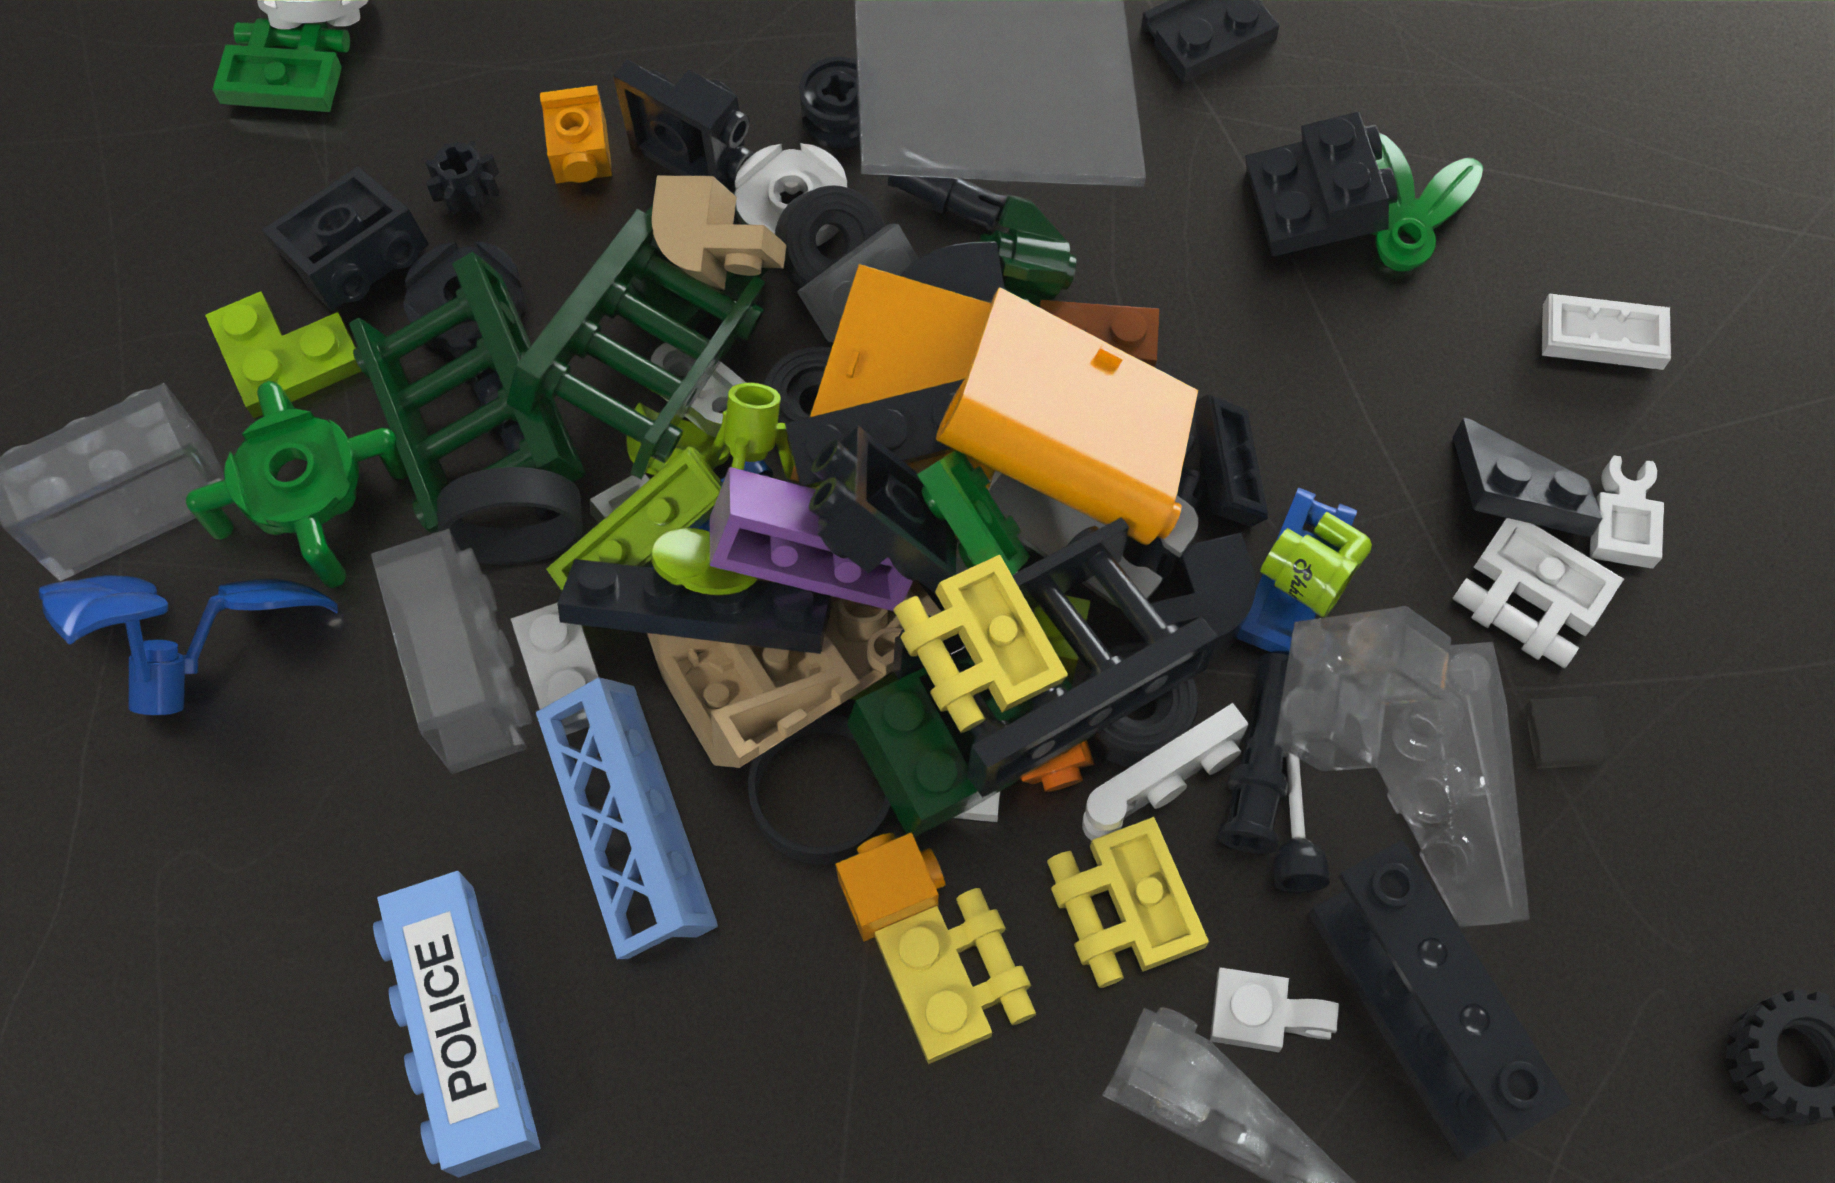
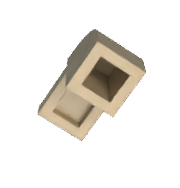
[652,175,786,290]

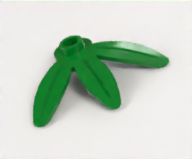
[1370,133,1483,272]

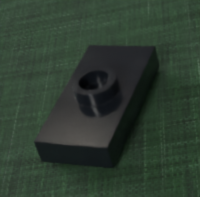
[1194,394,1268,527]

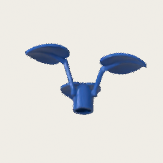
[39,575,338,715]

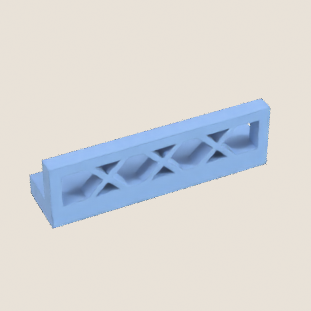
[536,677,718,959]

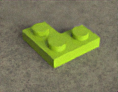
[205,291,362,418]

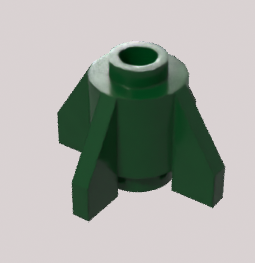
[980,195,1076,305]

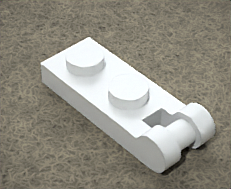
[1082,703,1248,841]

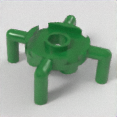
[186,381,408,588]

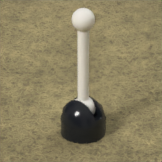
[1273,734,1330,893]

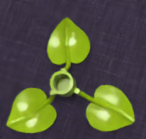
[627,383,817,595]

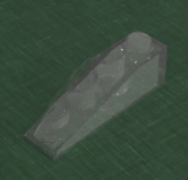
[1346,642,1529,927]
[1102,1007,1356,1183]

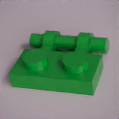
[212,18,350,112]
[917,450,1030,576]

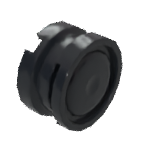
[799,56,879,149]

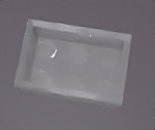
[0,383,225,581]
[371,529,532,774]

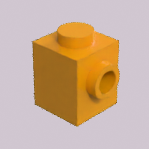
[836,832,946,942]

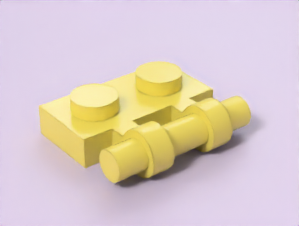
[893,555,1068,733]
[1047,817,1209,988]
[874,888,1036,1064]

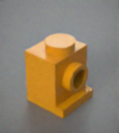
[540,85,612,184]

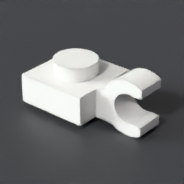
[1210,968,1339,1052]

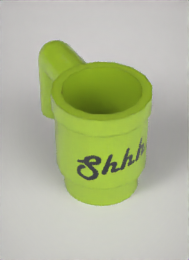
[1260,512,1372,618]

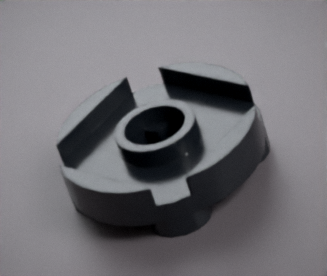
[403,241,528,358]

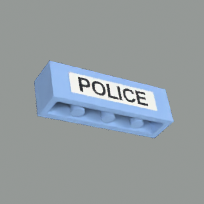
[373,871,541,1178]

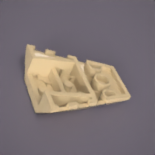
[647,578,941,768]

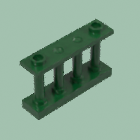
[506,209,765,480]
[349,251,586,534]

